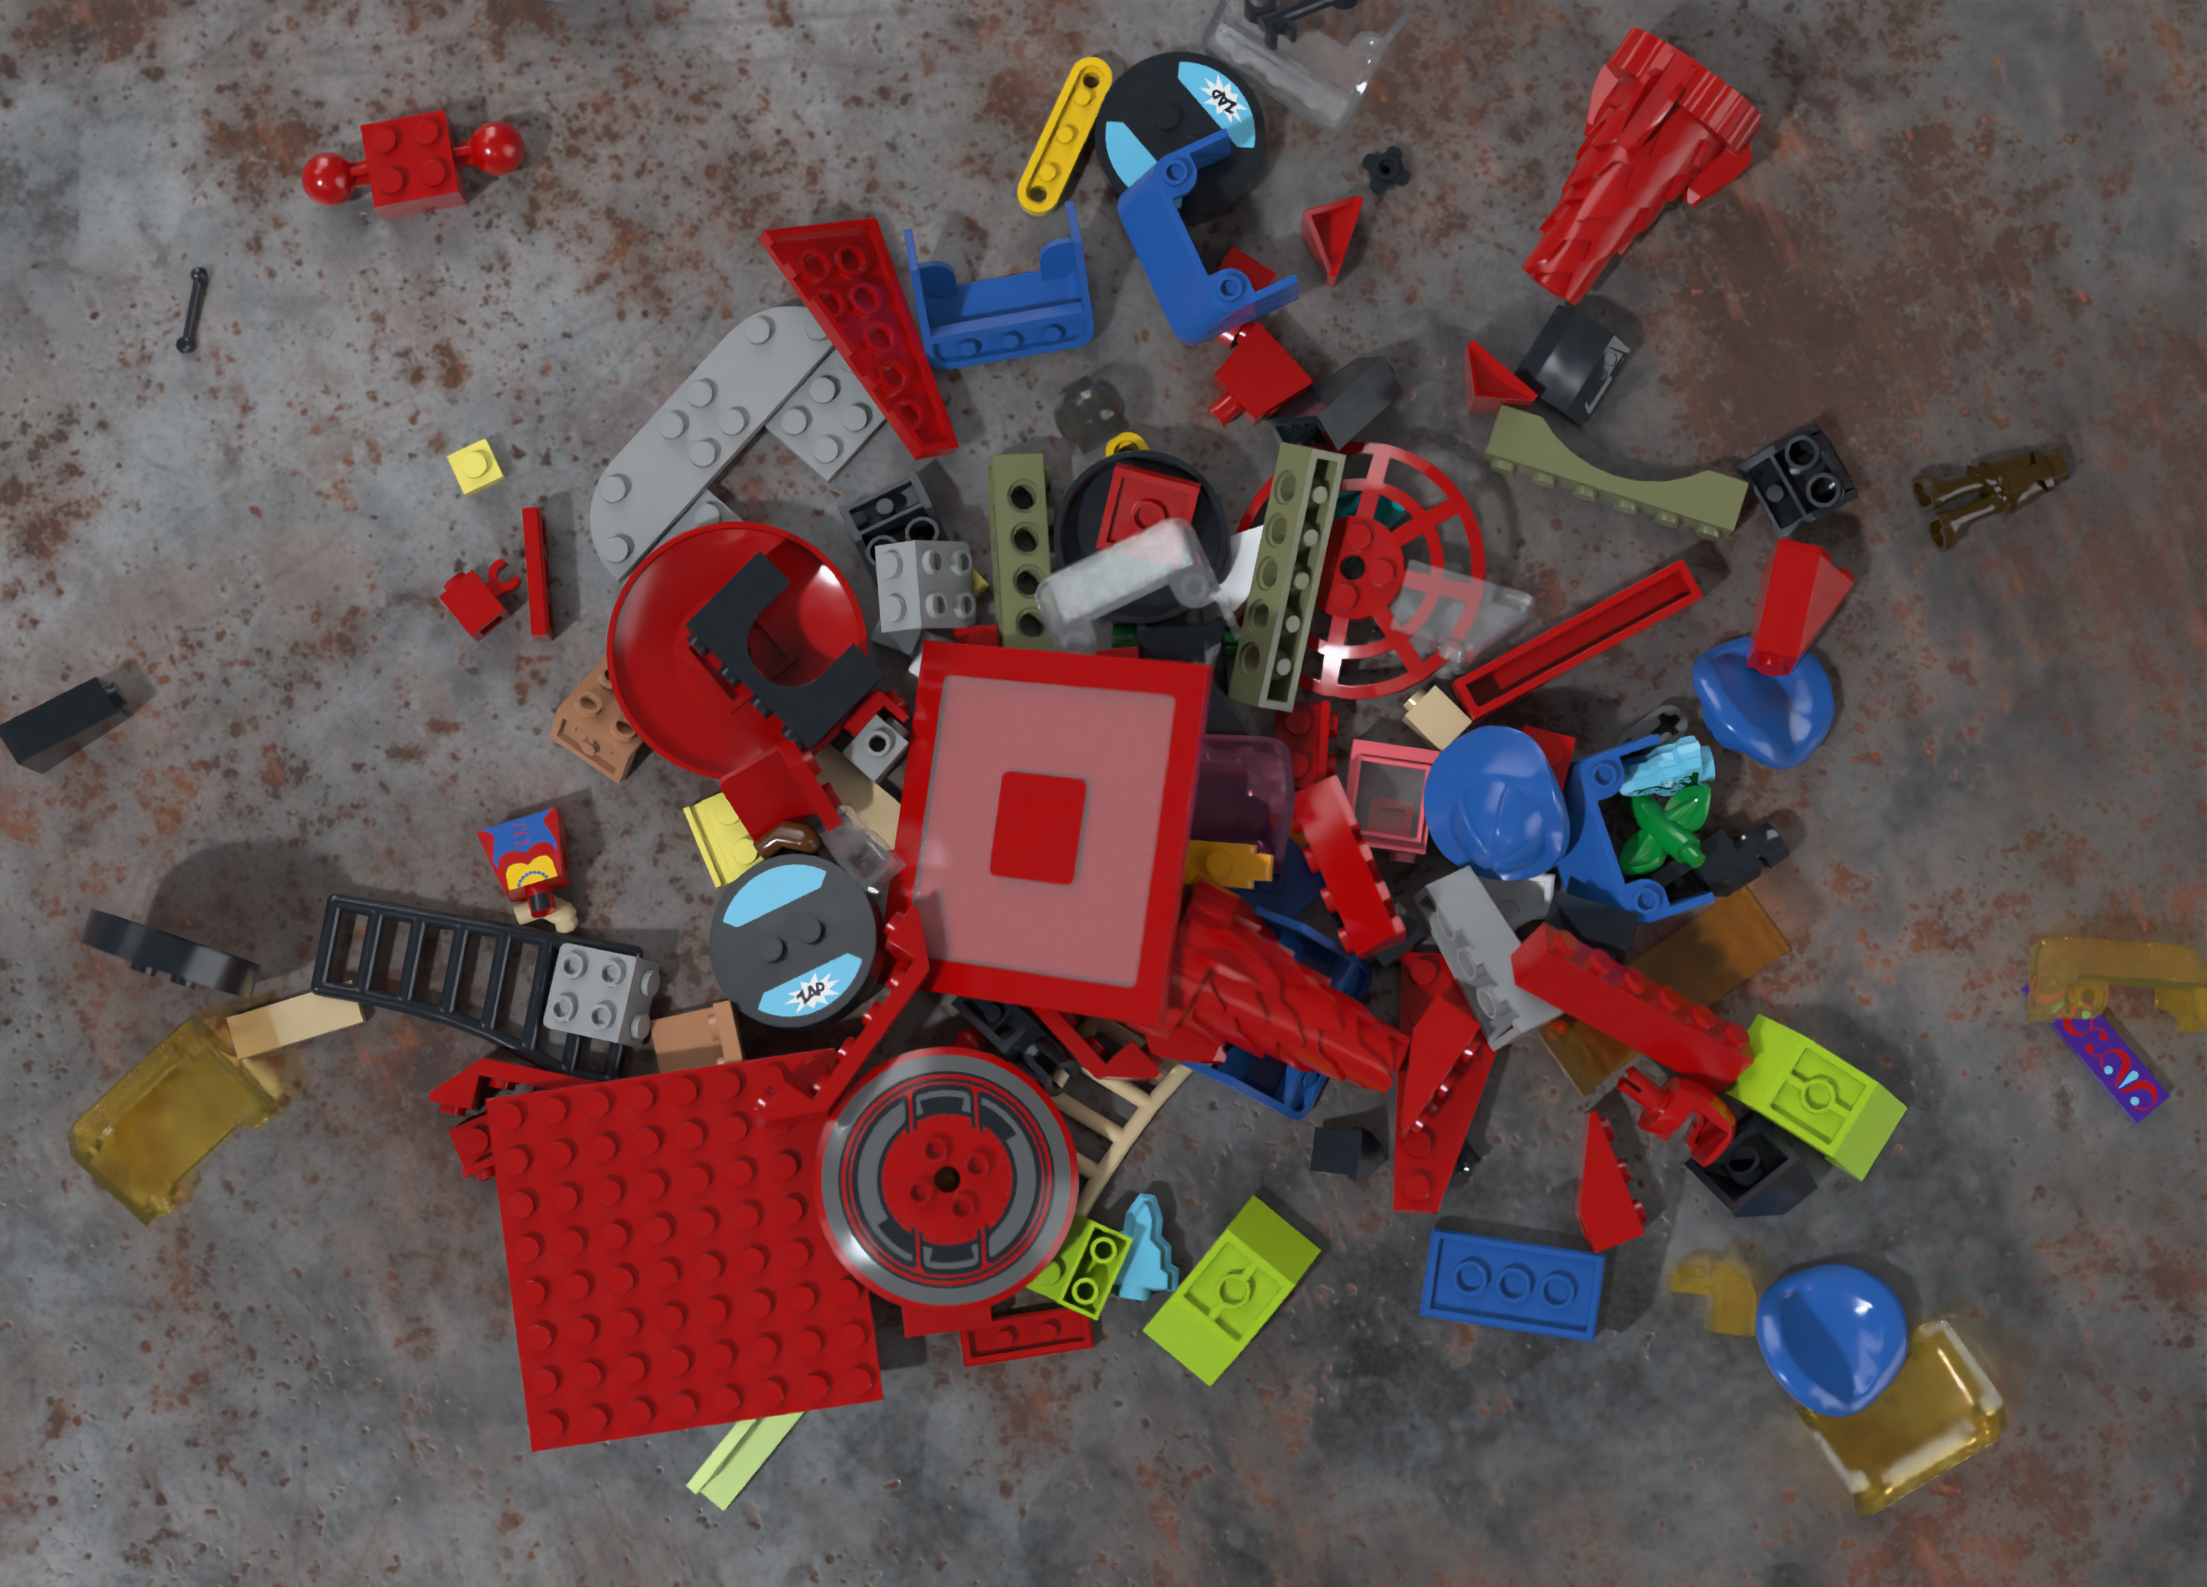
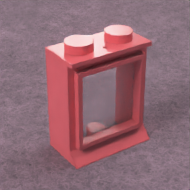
[1345,739,1440,864]

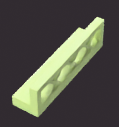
[686,1412,804,1511]

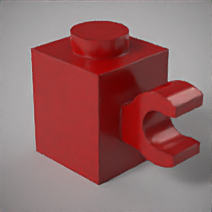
[439,558,522,642]

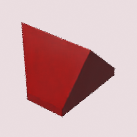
[1300,196,1364,287]
[1464,339,1538,414]

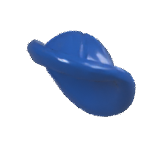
[1691,636,1835,770]
[1424,725,1570,881]
[1755,1263,1909,1417]

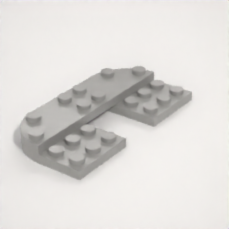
[590,306,887,587]

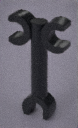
[1244,0,1358,50]

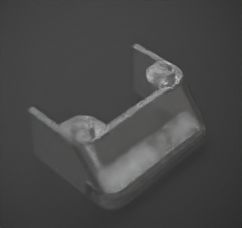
[1202,0,1414,131]
[1035,517,1243,655]
[1383,560,1537,680]

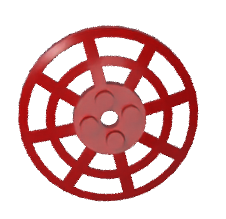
[1236,441,1487,700]

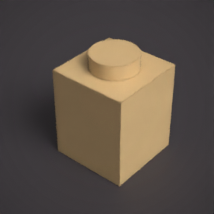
[1402,685,1472,753]

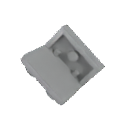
[875,540,976,633]
[543,943,660,1048]

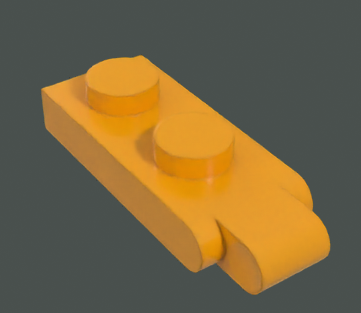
[1183,840,1274,889]

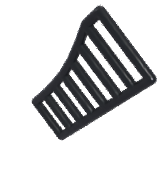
[310,893,643,1082]

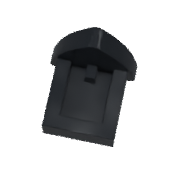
[1310,1127,1385,1181]

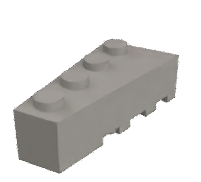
[1413,865,1564,1052]

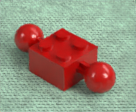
[301,110,525,220]

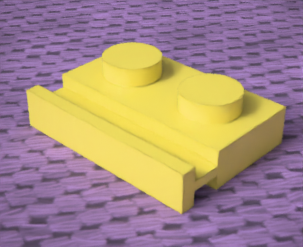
[683,792,772,889]

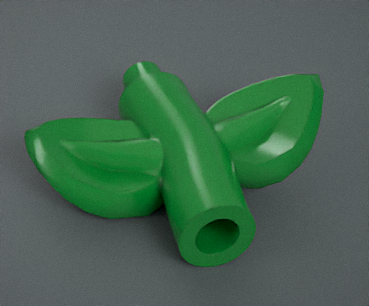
[1618,784,1711,875]

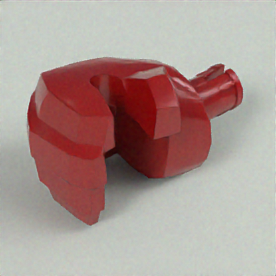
[1616,1066,1736,1167]

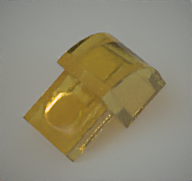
[1664,1261,1757,1337]

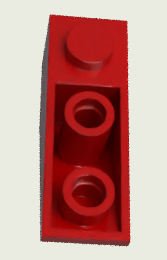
[1398,995,1482,1140]
[1575,1110,1647,1253]

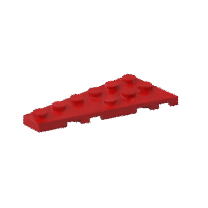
[758,217,959,460]
[1392,952,1498,1215]

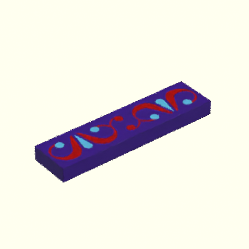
[2020,961,2170,1124]

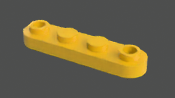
[1017,57,1112,217]

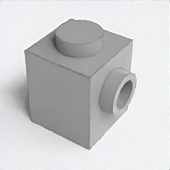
[842,715,910,784]

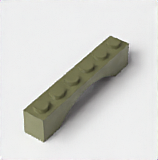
[1482,404,1749,541]

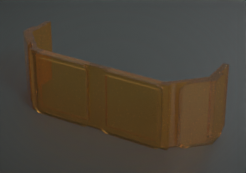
[1535,885,1793,1097]

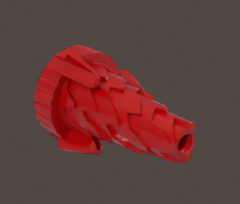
[1520,27,1763,305]
[1126,874,1412,1093]

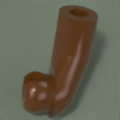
[753,821,820,860]

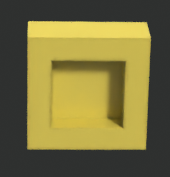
[447,438,505,497]

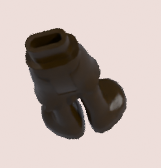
[1911,448,2069,553]

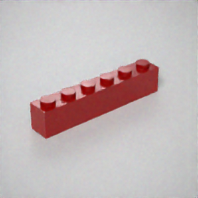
[1449,559,1704,726]
[1510,923,1754,1094]

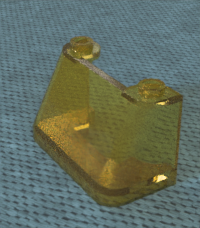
[2027,936,2207,1034]
[67,1015,276,1226]
[1794,1319,2008,1518]

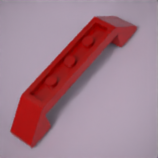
[754,905,930,1129]
[1029,1006,1165,1082]
[429,1058,598,1117]

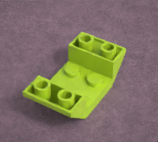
[1721,1014,1907,1182]
[1142,1195,1321,1386]
[1026,1213,1133,1320]

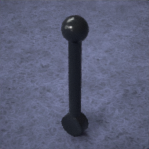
[176,267,207,354]

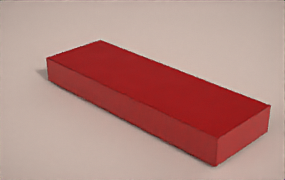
[522,507,555,642]
[959,1307,1094,1368]

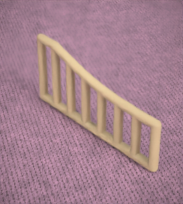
[1050,1015,1227,1217]

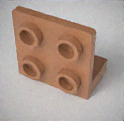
[548,656,644,784]
[650,1000,747,1073]

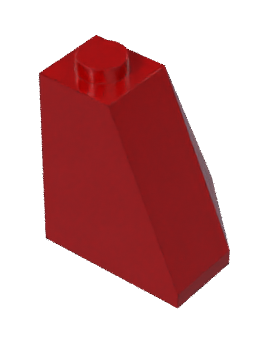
[1746,538,1854,677]

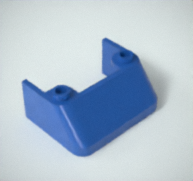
[1117,128,1299,346]
[903,201,1095,370]
[1556,734,1715,926]
[1181,906,1372,1120]

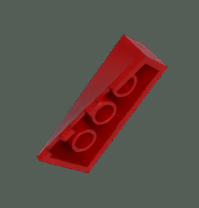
[1285,775,1407,961]

